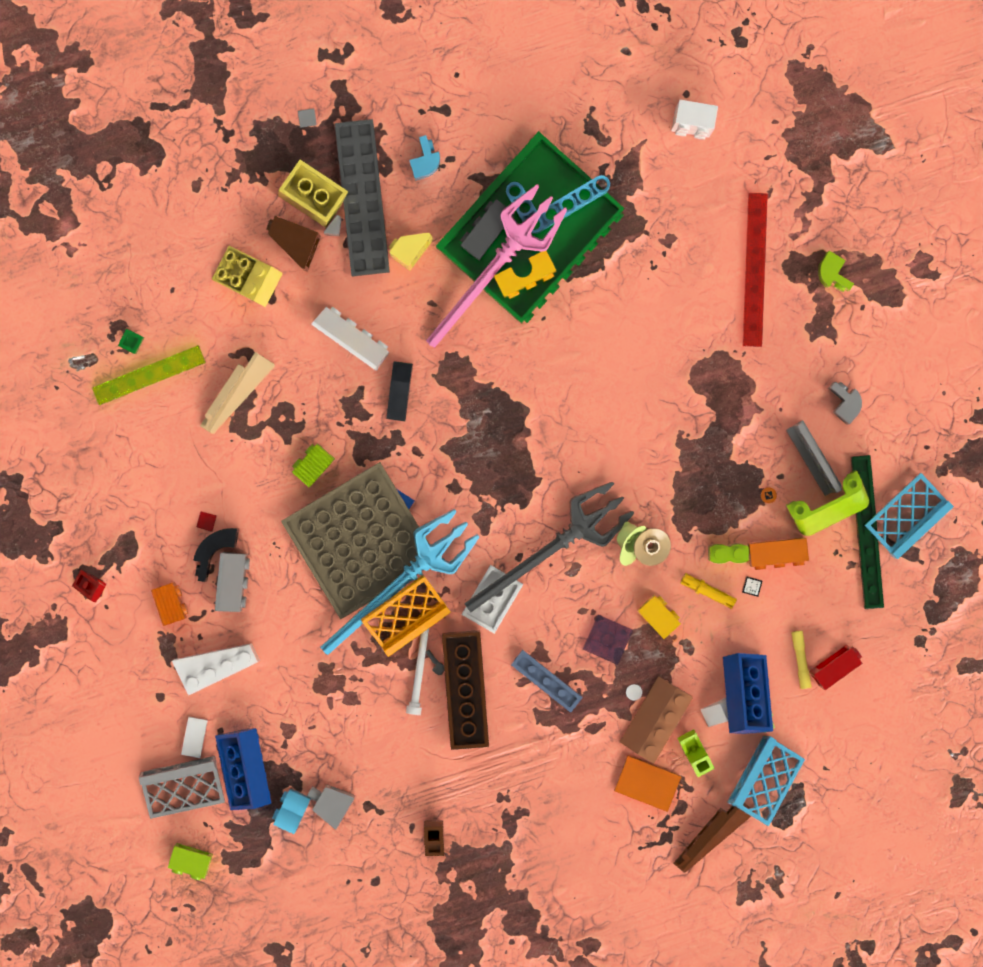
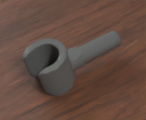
[426,650,445,675]

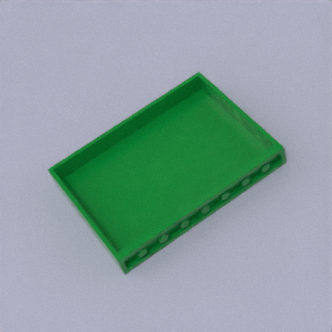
[436,131,625,324]

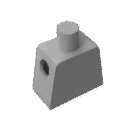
[307,785,356,829]

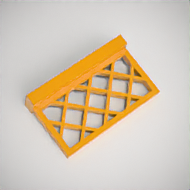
[361,575,451,657]

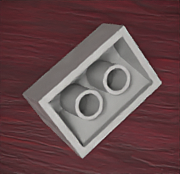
[215,552,250,612]

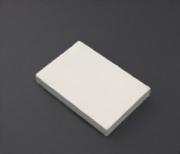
[461,565,523,634]

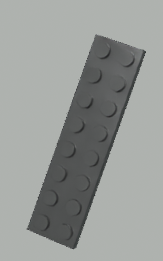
[335,119,390,277]

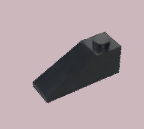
[386,361,413,422]

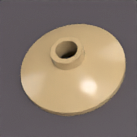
[634,528,671,566]

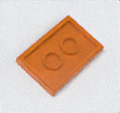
[614,755,682,812]

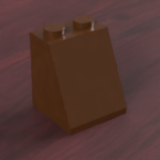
[266,216,321,272]

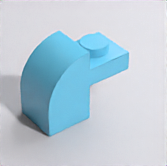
[409,135,440,181]

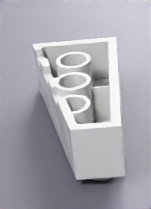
[172,643,260,696]

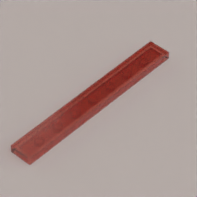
[742,193,768,347]

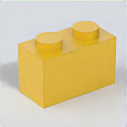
[637,595,681,639]

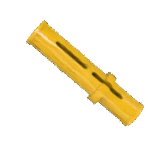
[680,573,737,609]

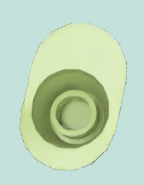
[617,522,647,566]

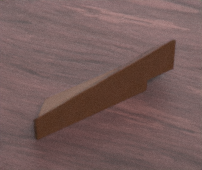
[673,802,755,873]

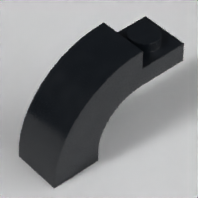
[193,528,239,582]

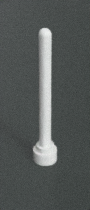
[406,628,429,715]

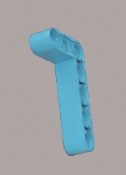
[506,175,610,234]

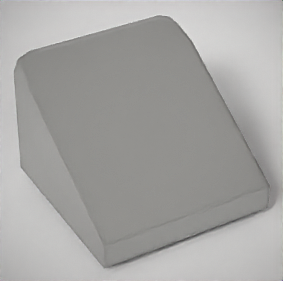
[324,215,342,236]

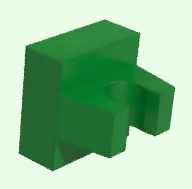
[118,329,145,354]

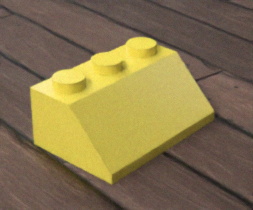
[278,160,348,228]
[389,233,433,271]

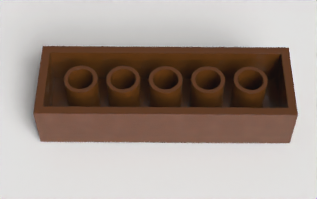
[442,630,489,750]

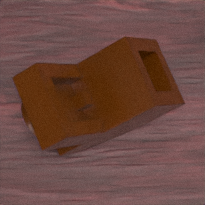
[424,820,444,856]

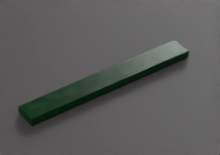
[851,455,884,609]

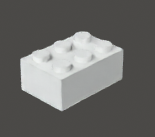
[671,100,718,140]

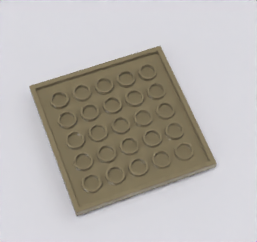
[281,462,429,620]

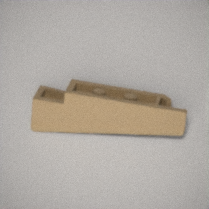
[200,352,275,434]

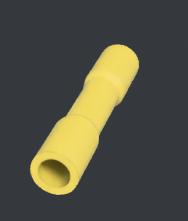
[791,630,812,689]

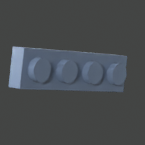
[511,650,583,712]

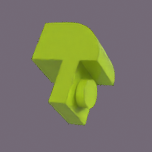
[818,250,854,292]
[677,729,715,777]

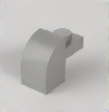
[828,382,862,425]

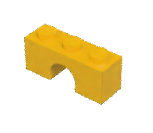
[494,251,556,299]

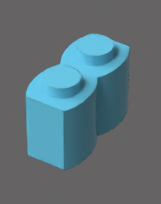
[272,788,311,834]

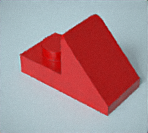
[72,570,106,603]

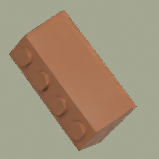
[620,676,693,764]

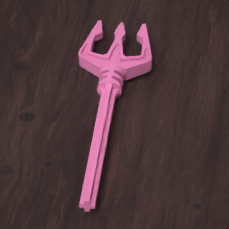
[426,184,567,348]

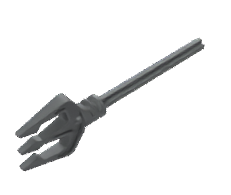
[464,482,634,613]

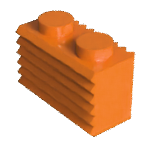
[151,582,188,626]

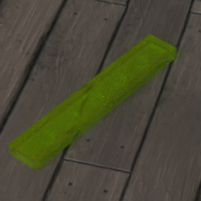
[92,345,206,406]

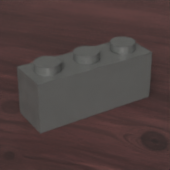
[460,199,515,261]

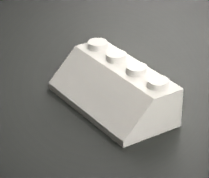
[311,307,390,371]

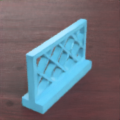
[864,473,954,559]
[727,736,805,826]

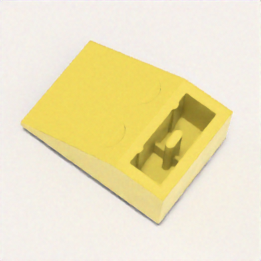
[212,246,283,307]

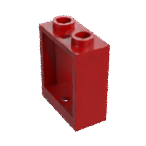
[809,645,863,690]

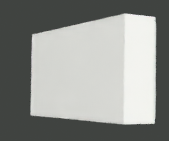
[181,716,208,758]

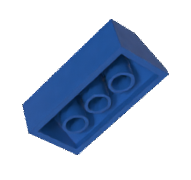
[723,653,773,734]
[215,728,271,810]

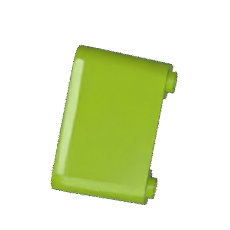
[786,471,869,536]

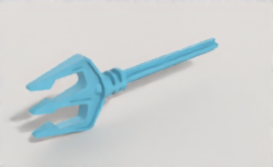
[320,509,479,655]

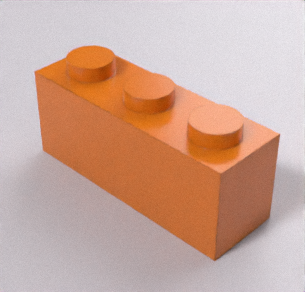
[747,538,809,570]

